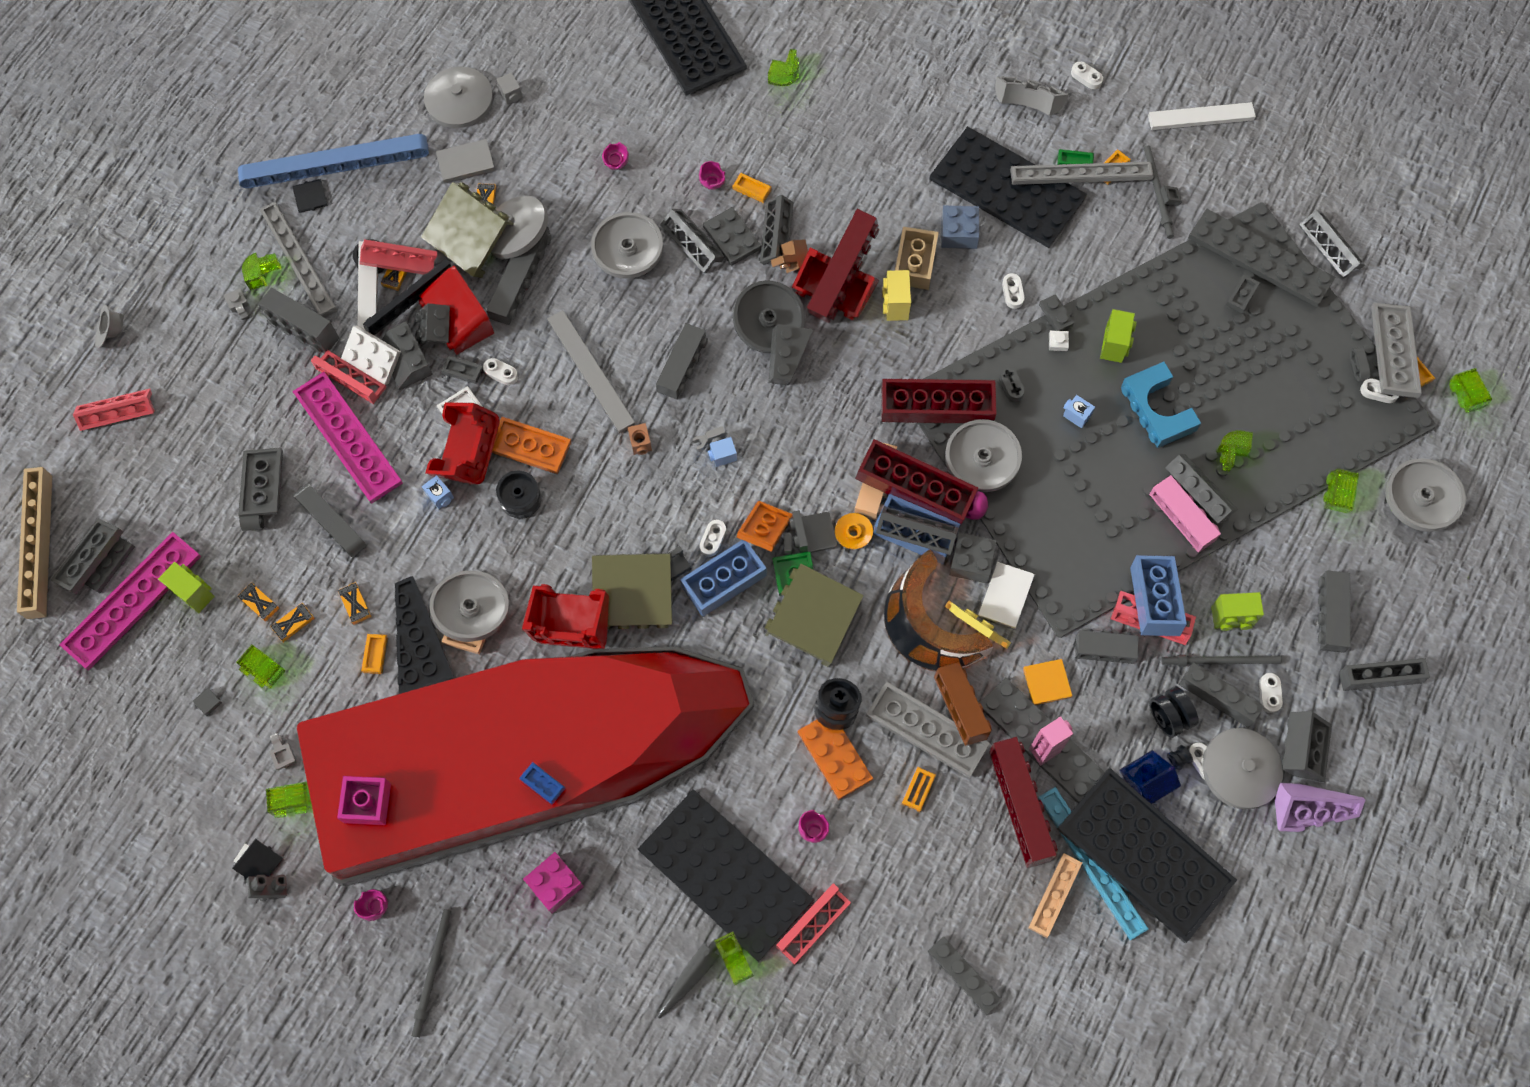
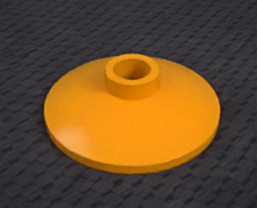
[835,513,873,550]

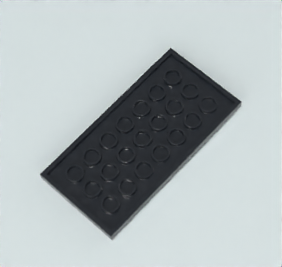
[629,0,747,96]
[929,126,1087,248]
[1057,768,1237,943]
[638,789,814,963]

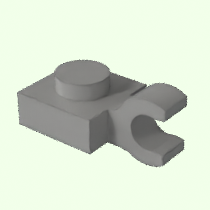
[224,288,249,320]
[693,426,726,452]
[269,733,297,771]

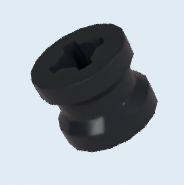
[1167,745,1193,770]

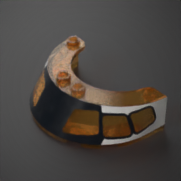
[884,549,993,672]

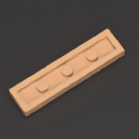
[1028,853,1082,938]

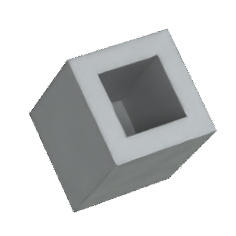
[496,72,523,105]

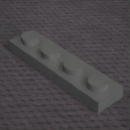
[928,936,1002,1016]

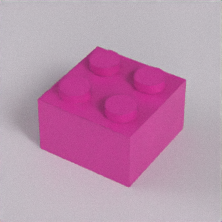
[337,776,391,825]
[523,852,584,914]

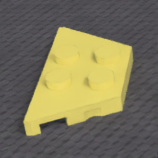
[945,600,1011,649]

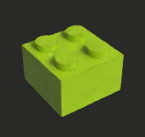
[1100,309,1137,363]
[158,562,215,614]
[1211,592,1264,631]

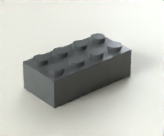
[258,287,339,354]

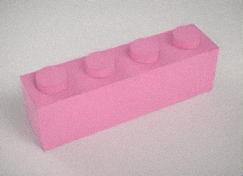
[1149,475,1221,553]
[1029,717,1073,766]

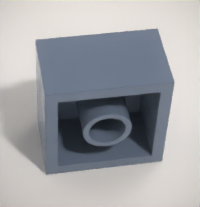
[941,205,979,249]

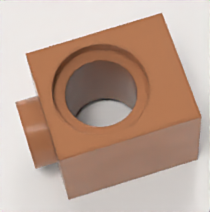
[627,423,652,455]

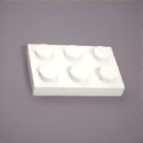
[341,326,401,385]

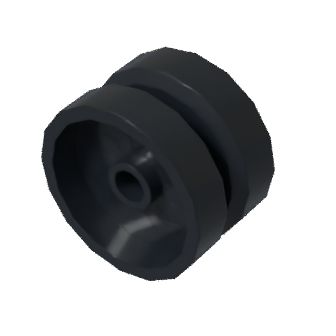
[496,470,542,519]
[814,678,862,730]
[1149,686,1199,738]

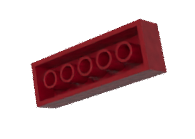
[807,209,880,323]
[881,379,996,423]
[855,439,978,526]
[989,737,1058,868]

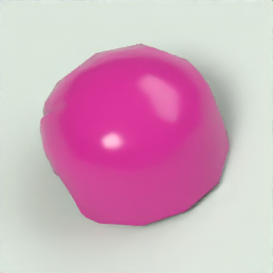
[602,142,629,170]
[699,161,725,190]
[965,491,988,520]
[798,810,829,843]
[354,889,388,921]

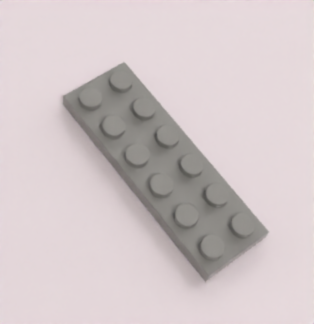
[1371,303,1422,398]
[866,681,990,779]

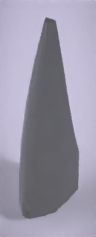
[657,939,721,1018]

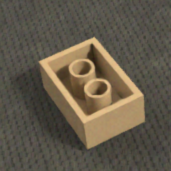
[895,227,939,290]

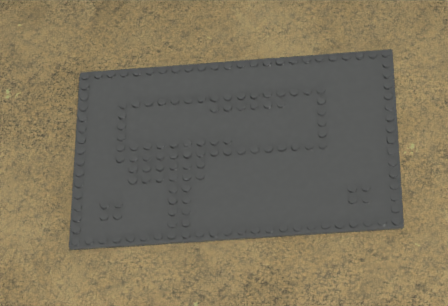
[917,202,1436,638]

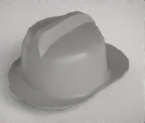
[95,305,124,348]

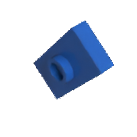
[519,762,566,805]

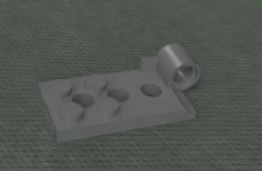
[238,447,283,531]

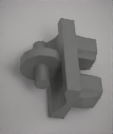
[246,875,287,901]

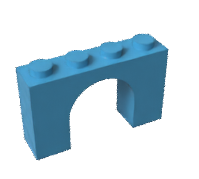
[1121,362,1201,448]

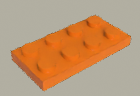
[492,417,571,474]
[797,720,873,800]

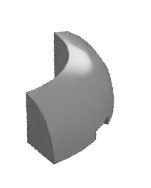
[995,76,1068,116]

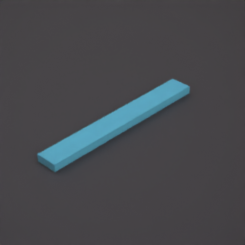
[1038,787,1148,941]

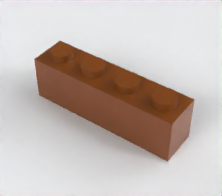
[934,662,992,746]

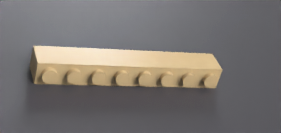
[17,467,52,619]

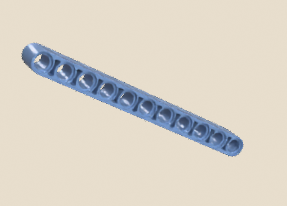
[238,134,429,188]

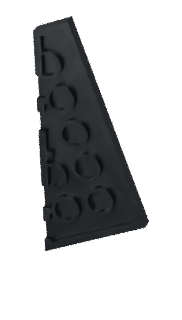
[395,576,455,694]

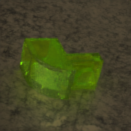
[768,49,799,86]
[242,253,282,290]
[1216,430,1253,472]
[714,931,754,985]

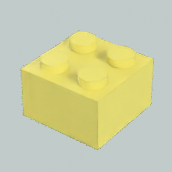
[882,270,911,321]

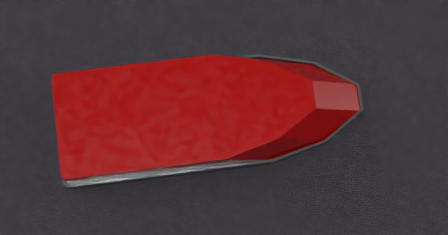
[297,647,754,886]

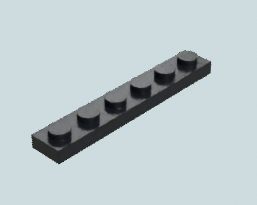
[363,259,451,335]

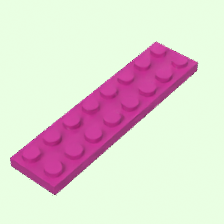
[292,372,403,504]
[59,532,201,671]

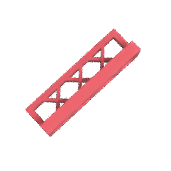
[359,239,437,275]
[311,350,387,404]
[73,389,155,431]
[1110,591,1196,645]
[776,883,851,965]

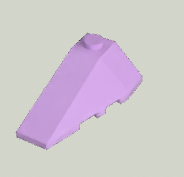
[1275,783,1365,832]

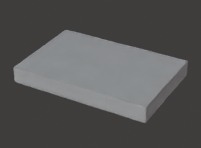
[436,139,495,183]

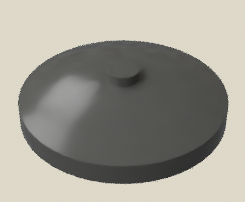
[732,280,805,353]

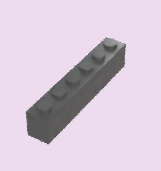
[486,227,552,325]

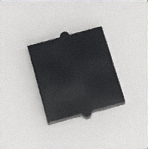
[292,179,328,213]
[232,838,283,880]

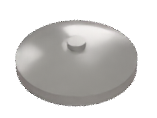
[424,67,493,128]
[491,196,548,259]
[591,212,663,278]
[945,420,1022,492]
[1385,458,1466,532]
[430,571,509,642]
[1202,728,1283,809]

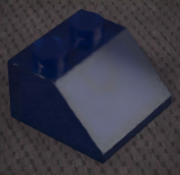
[1119,750,1181,804]

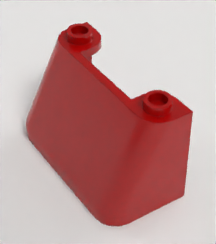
[792,247,879,320]
[418,266,495,355]
[425,402,500,485]
[522,584,609,649]

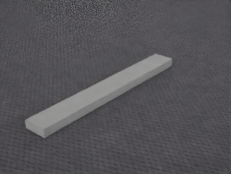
[1010,162,1153,185]
[259,202,338,318]
[547,310,635,434]

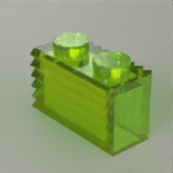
[1449,368,1492,413]
[1323,469,1359,513]
[236,644,285,689]
[265,782,312,818]

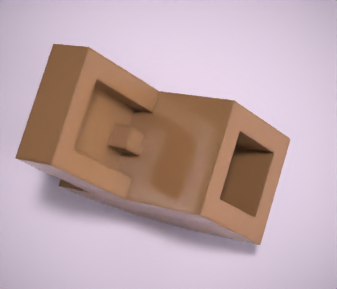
[771,239,808,273]

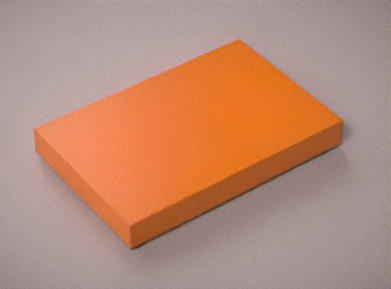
[737,501,792,552]

